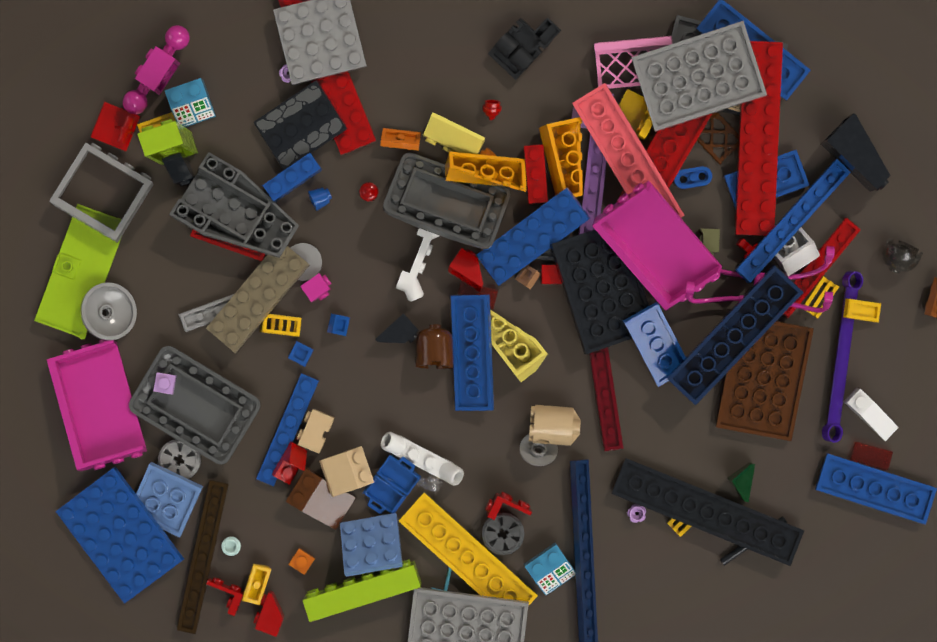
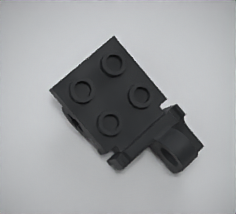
[488,17,562,80]

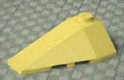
[490,310,548,382]

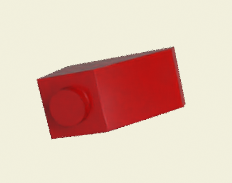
[448,248,483,292]

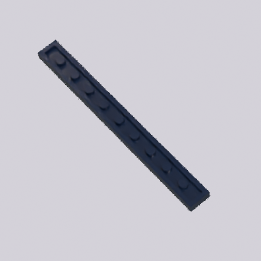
[570,459,598,642]

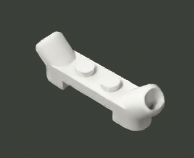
[396,228,439,302]
[381,432,464,486]

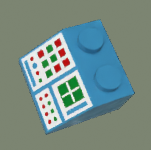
[165,78,216,127]
[524,542,576,595]

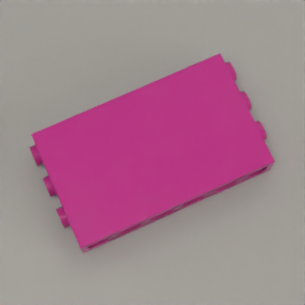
[592,180,722,311]
[47,340,147,471]

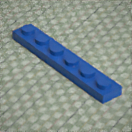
[256,373,319,486]

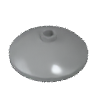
[81,283,137,340]

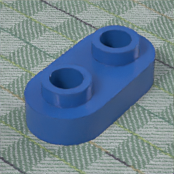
[674,166,712,189]

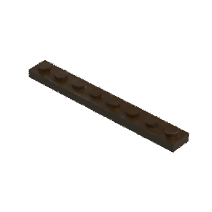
[177,480,229,634]

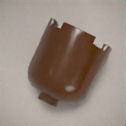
[415,324,453,369]

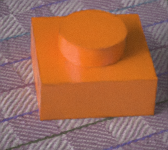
[288,548,315,575]

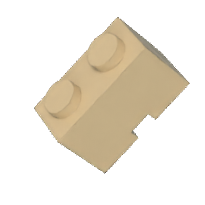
[297,409,335,453]

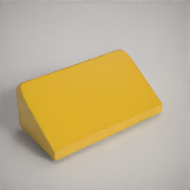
[242,564,271,605]

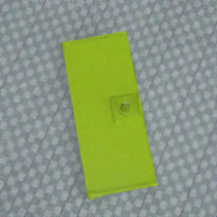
[34,204,123,339]

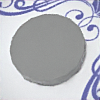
[290,243,322,281]

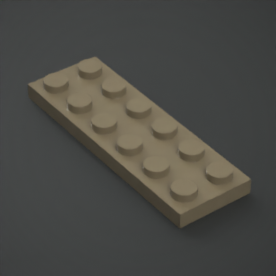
[206,246,310,353]

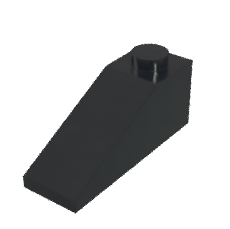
[162,153,195,187]

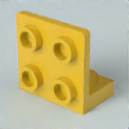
[619,89,653,140]

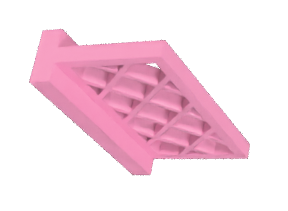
[594,36,673,89]

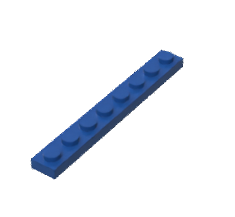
[735,159,851,283]

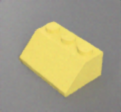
[423,113,485,154]

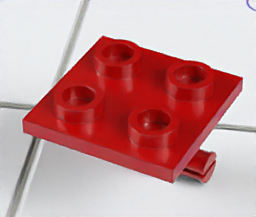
[91,102,141,152]

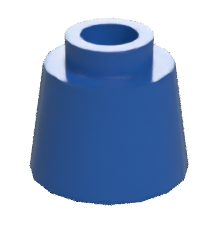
[308,187,332,211]

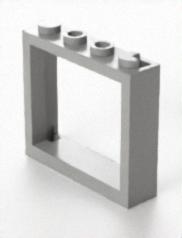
[49,143,154,243]

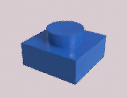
[327,313,350,336]
[288,341,314,367]

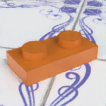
[380,128,421,151]

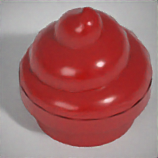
[482,100,502,120]
[359,182,379,202]

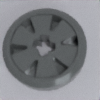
[482,512,524,555]

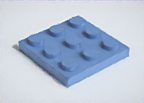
[136,462,203,538]
[340,513,403,577]

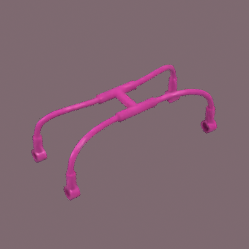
[686,246,835,313]

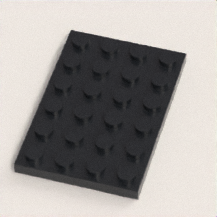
[550,229,649,354]

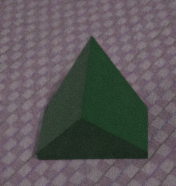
[727,462,755,502]

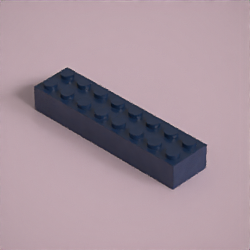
[667,265,804,405]

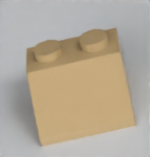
[319,446,374,497]

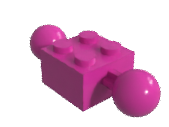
[123,25,190,114]

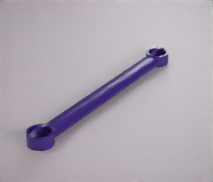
[822,271,863,443]

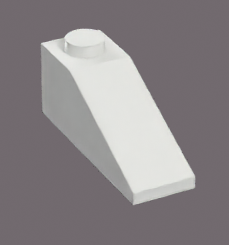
[843,388,899,441]

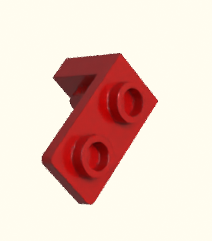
[206,577,244,616]

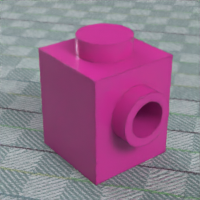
[300,273,332,302]

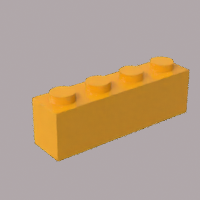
[539,117,583,198]
[445,151,527,192]

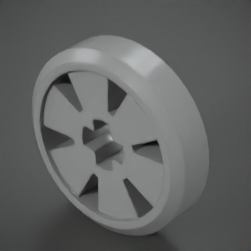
[158,439,201,479]

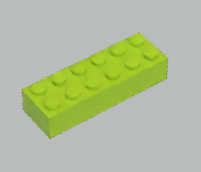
[137,119,198,165]
[303,559,422,622]

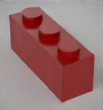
[524,144,548,205]

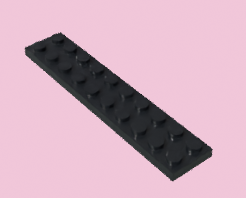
[611,458,805,566]

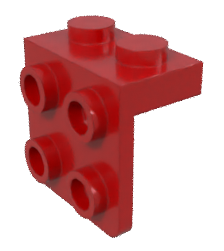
[485,492,532,520]

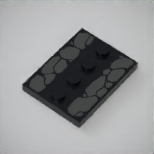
[254,80,348,170]

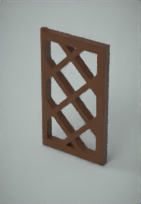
[697,112,739,164]

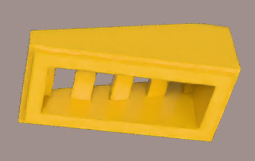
[260,314,302,337]

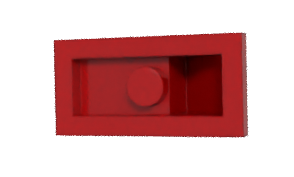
[272,442,307,485]

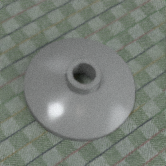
[520,434,558,466]

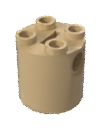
[529,405,581,446]

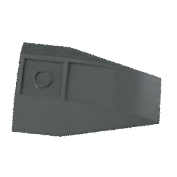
[169,152,299,258]

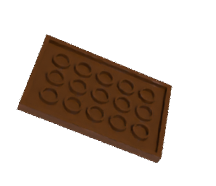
[715,321,814,441]

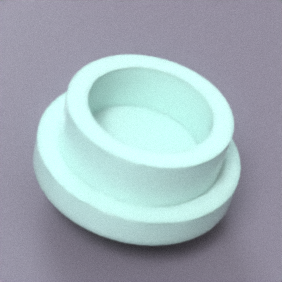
[221,537,241,556]

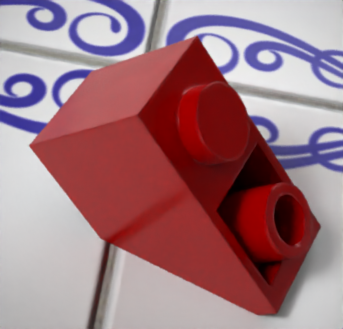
[253,591,285,637]

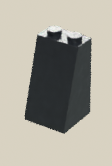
[821,113,891,192]

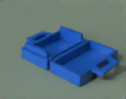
[363,454,421,514]

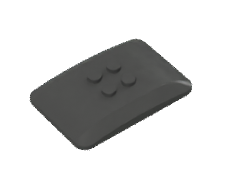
[383,153,510,249]
[129,346,261,464]

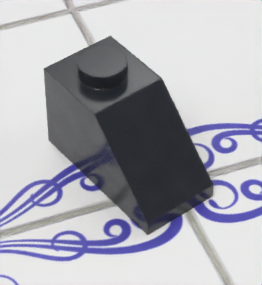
[375,313,419,344]

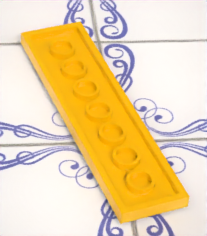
[399,492,538,605]

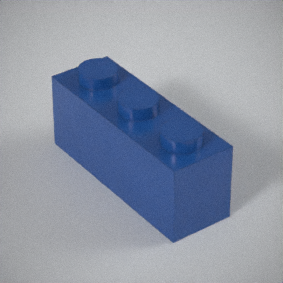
[262,153,322,202]

